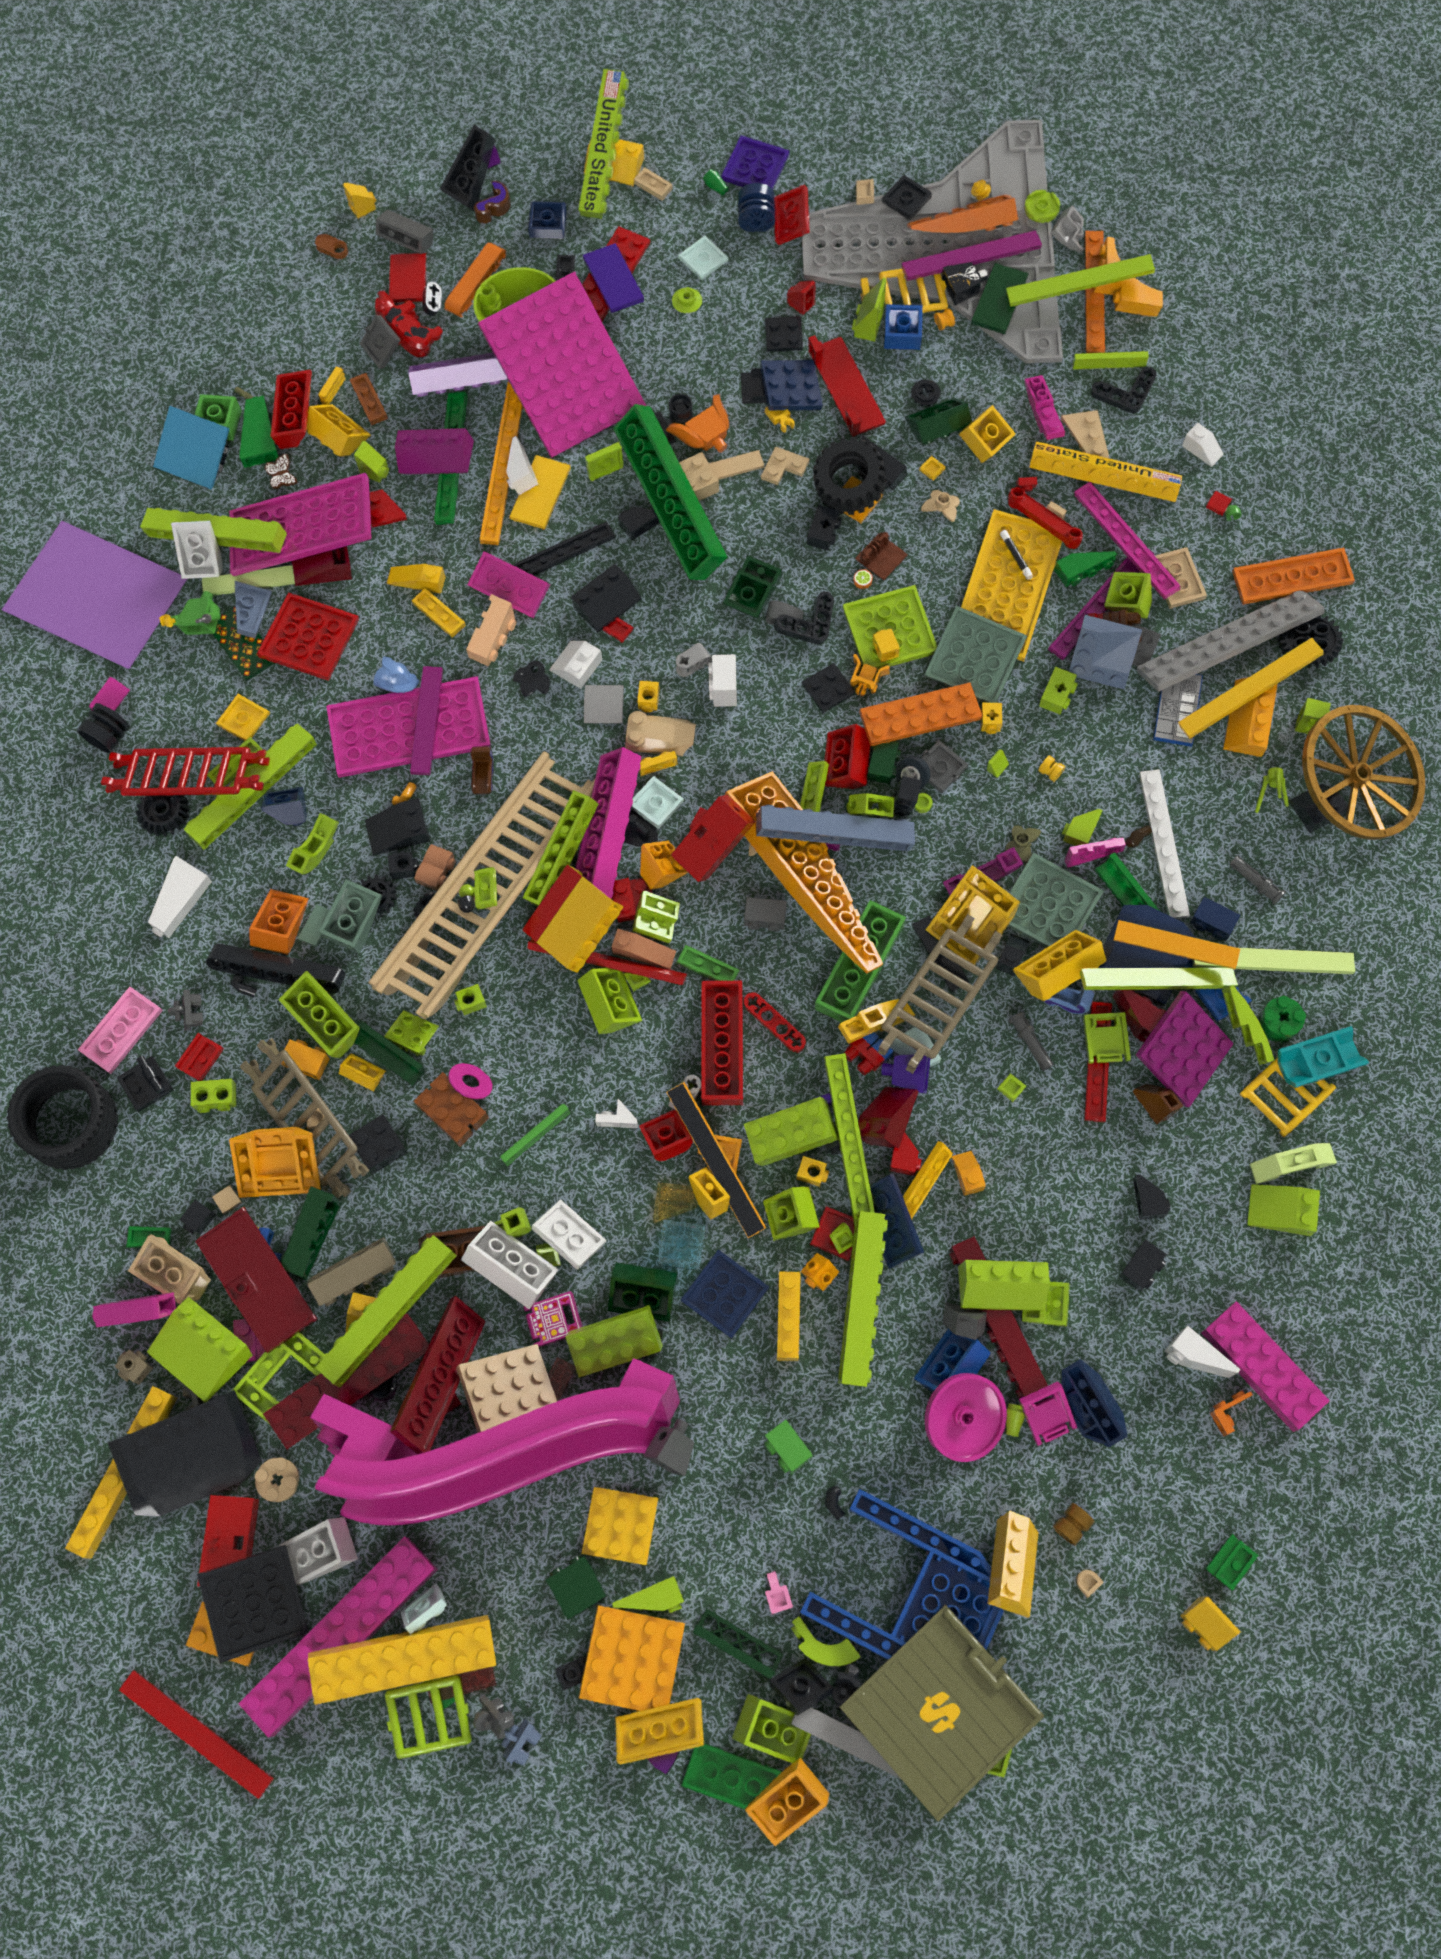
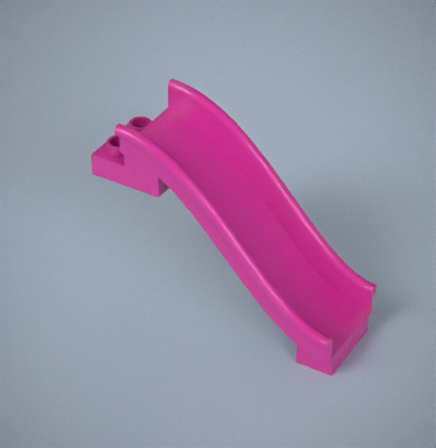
[310,1358,680,1526]

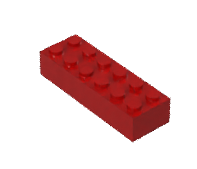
[701,980,743,1106]

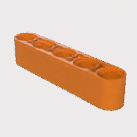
[444,242,506,318]

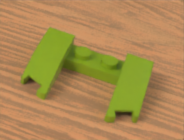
[233,1332,324,1424]

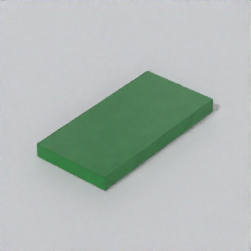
[681,1743,782,1810]

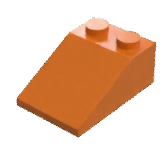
[249,889,309,955]

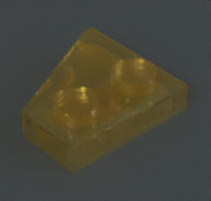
[653,1182,698,1223]

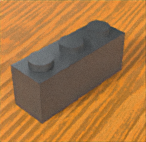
[376,209,433,254]

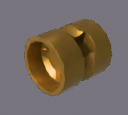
[1053,1503,1095,1546]

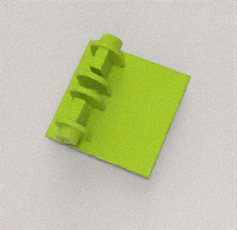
[384,1010,439,1056]

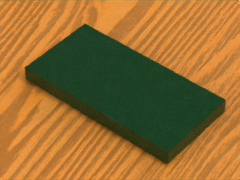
[971,263,1029,334]

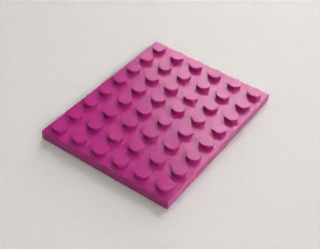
[478,271,646,458]

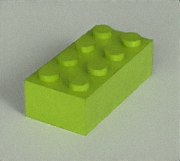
[744,1097,839,1166]
[565,1306,663,1377]

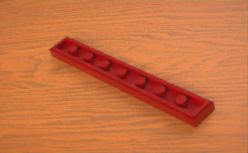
[527,939,687,985]
[119,1671,274,1799]

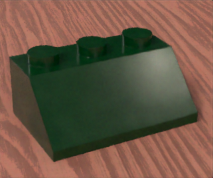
[905,398,972,445]
[608,1262,678,1322]

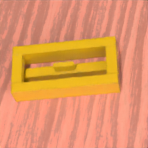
[318,366,346,405]

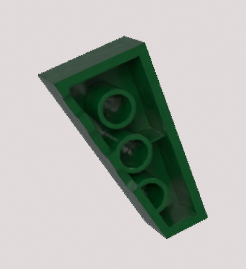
[280,1186,341,1280]

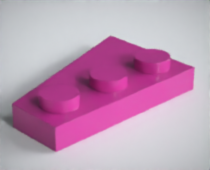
[1065,838,1126,868]

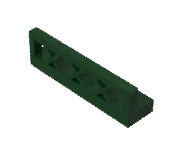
[354,1019,426,1087]
[693,1608,784,1679]

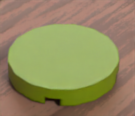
[1024,189,1060,223]

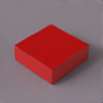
[1206,491,1232,516]

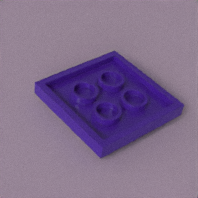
[721,135,790,190]

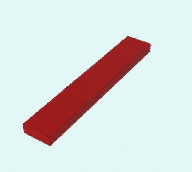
[1084,1001,1112,1123]

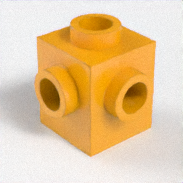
[801,1253,839,1291]

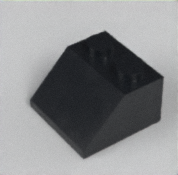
[1289,783,1348,833]

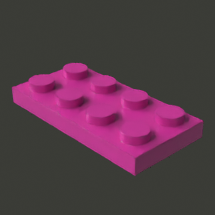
[467,551,550,619]

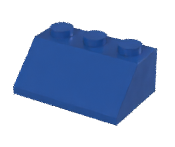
[914,1329,991,1393]

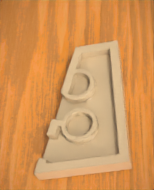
[1061,410,1109,458]

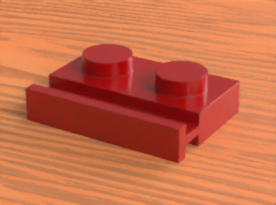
[175,1033,224,1081]

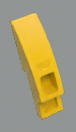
[838,999,915,1044]

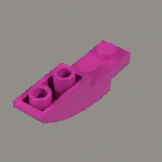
[1024,375,1065,440]

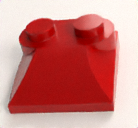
[639,1110,693,1161]

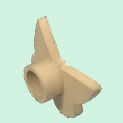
[921,490,960,522]

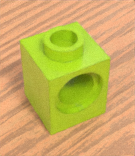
[454,984,487,1016]

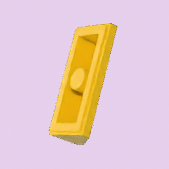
[339,1053,386,1092]

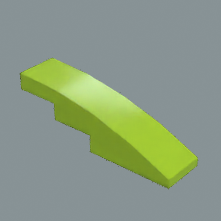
[1222,985,1275,1065]

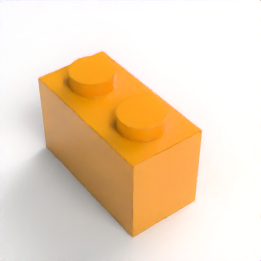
[281,1039,330,1080]

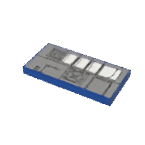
[1153,674,1203,747]

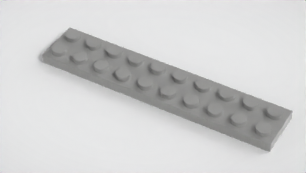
[1137,591,1324,692]

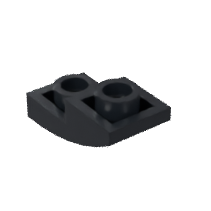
[555,1655,587,1691]

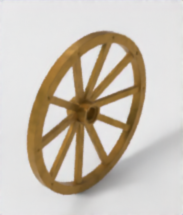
[1302,705,1425,840]

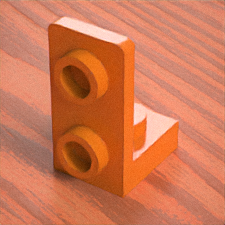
[1210,1390,1253,1437]

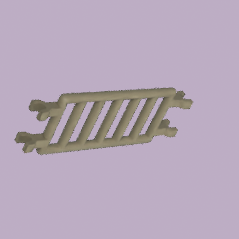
[878,915,1002,1074]
[240,1038,370,1199]

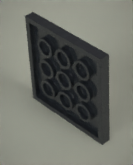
[197,1545,308,1663]

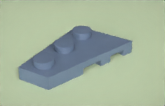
[235,581,272,639]

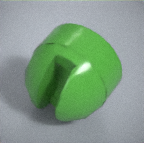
[1225,505,1242,521]

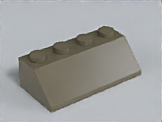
[307,1237,396,1307]

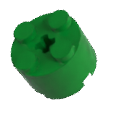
[1259,996,1306,1042]

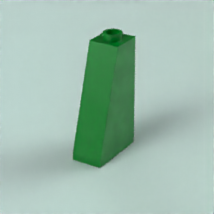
[239,395,279,468]

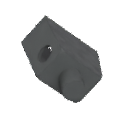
[643,1419,694,1476]

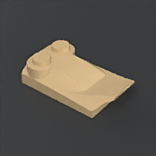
[625,711,696,756]
[128,1234,211,1304]

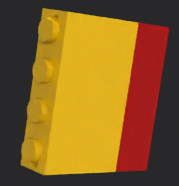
[522,864,623,973]

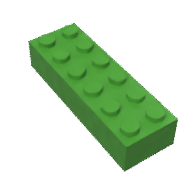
[815,900,906,1023]

